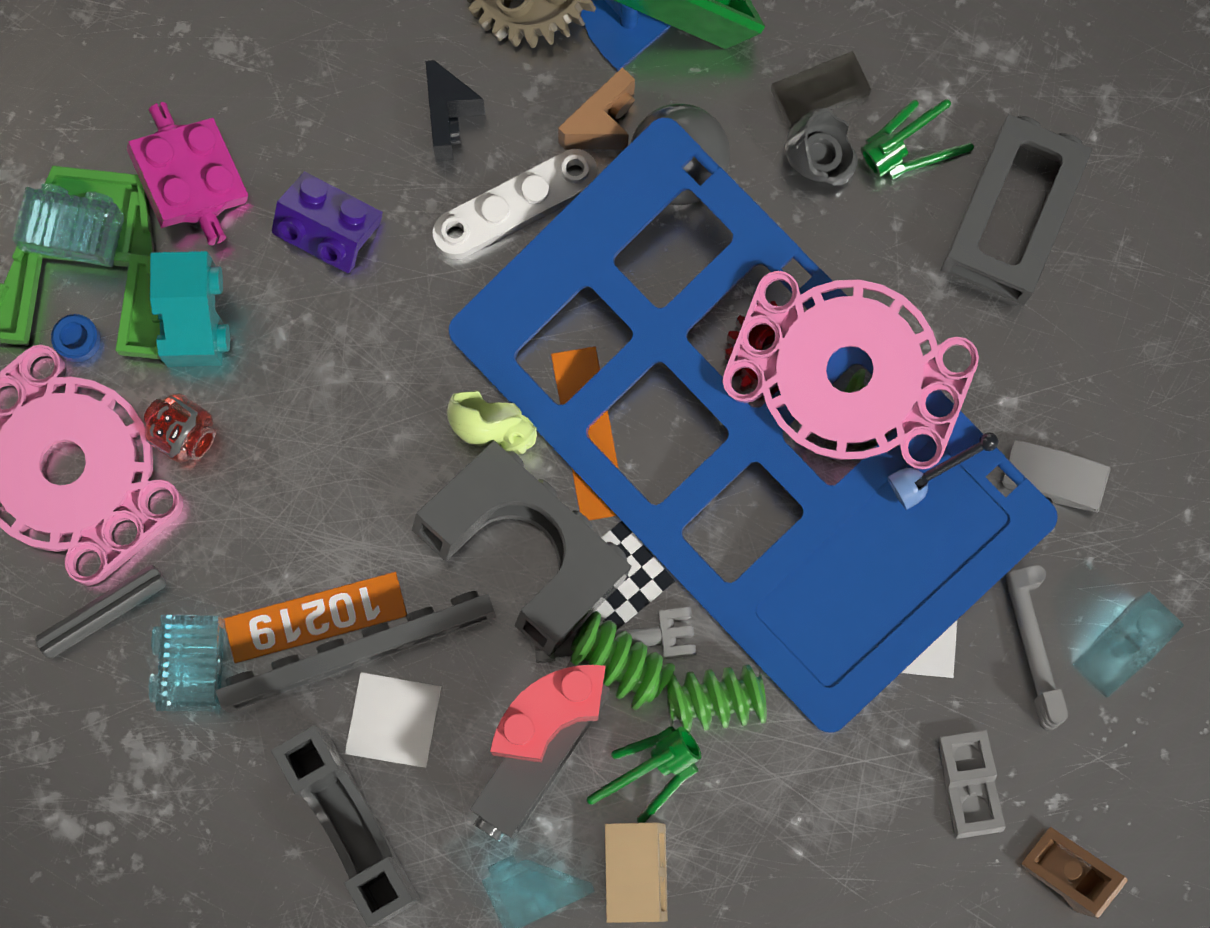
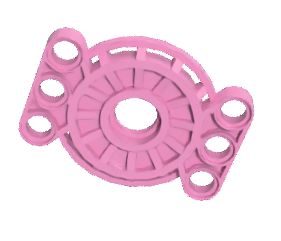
[723,271,979,470]
[0,345,184,586]

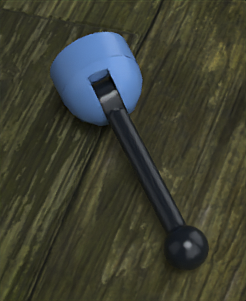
[887,432,999,510]

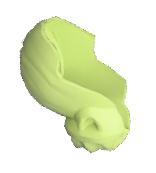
[447,391,537,454]

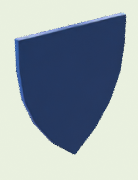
[581,0,671,72]

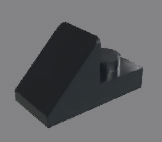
[425,60,485,162]

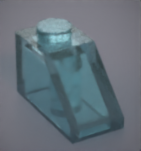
[1072,592,1184,697]
[482,855,595,928]

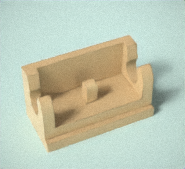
[605,822,668,923]

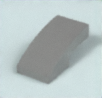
[1002,440,1110,513]
[939,730,1006,839]

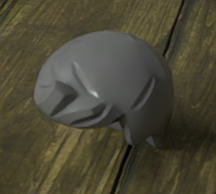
[785,108,858,186]

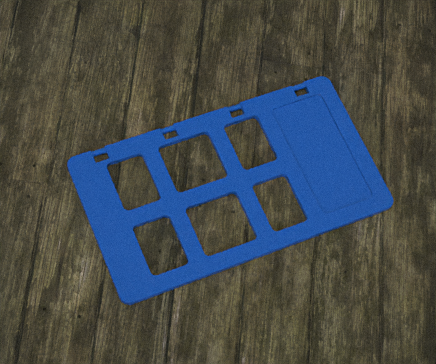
[449,118,1058,733]

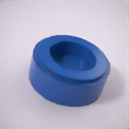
[51,314,101,362]

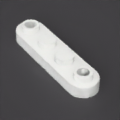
[433,149,598,260]

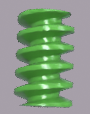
[570,611,675,710]
[666,664,767,733]

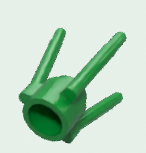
[860,99,974,180]
[586,726,702,823]

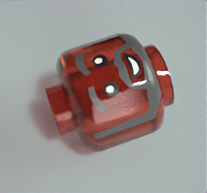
[144,393,216,463]

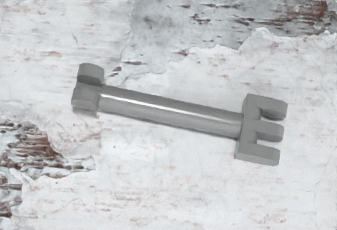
[1005,565,1068,730]
[535,607,697,663]

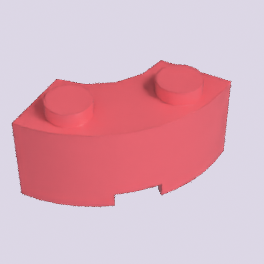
[490,665,606,763]

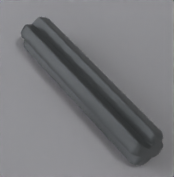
[35,565,166,658]

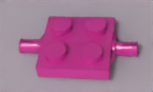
[126,102,249,246]

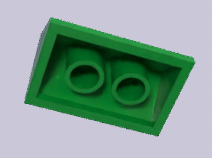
[614,0,765,49]

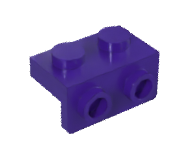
[271,171,383,273]

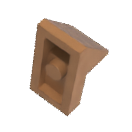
[558,67,635,150]
[1021,827,1128,919]

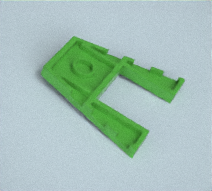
[0,166,161,360]

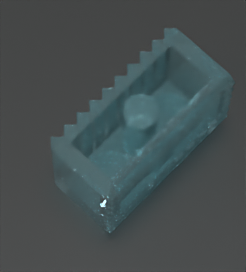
[12,184,124,267]
[149,615,225,715]

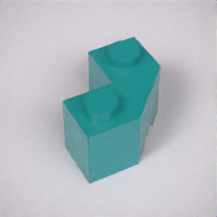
[150,251,230,367]

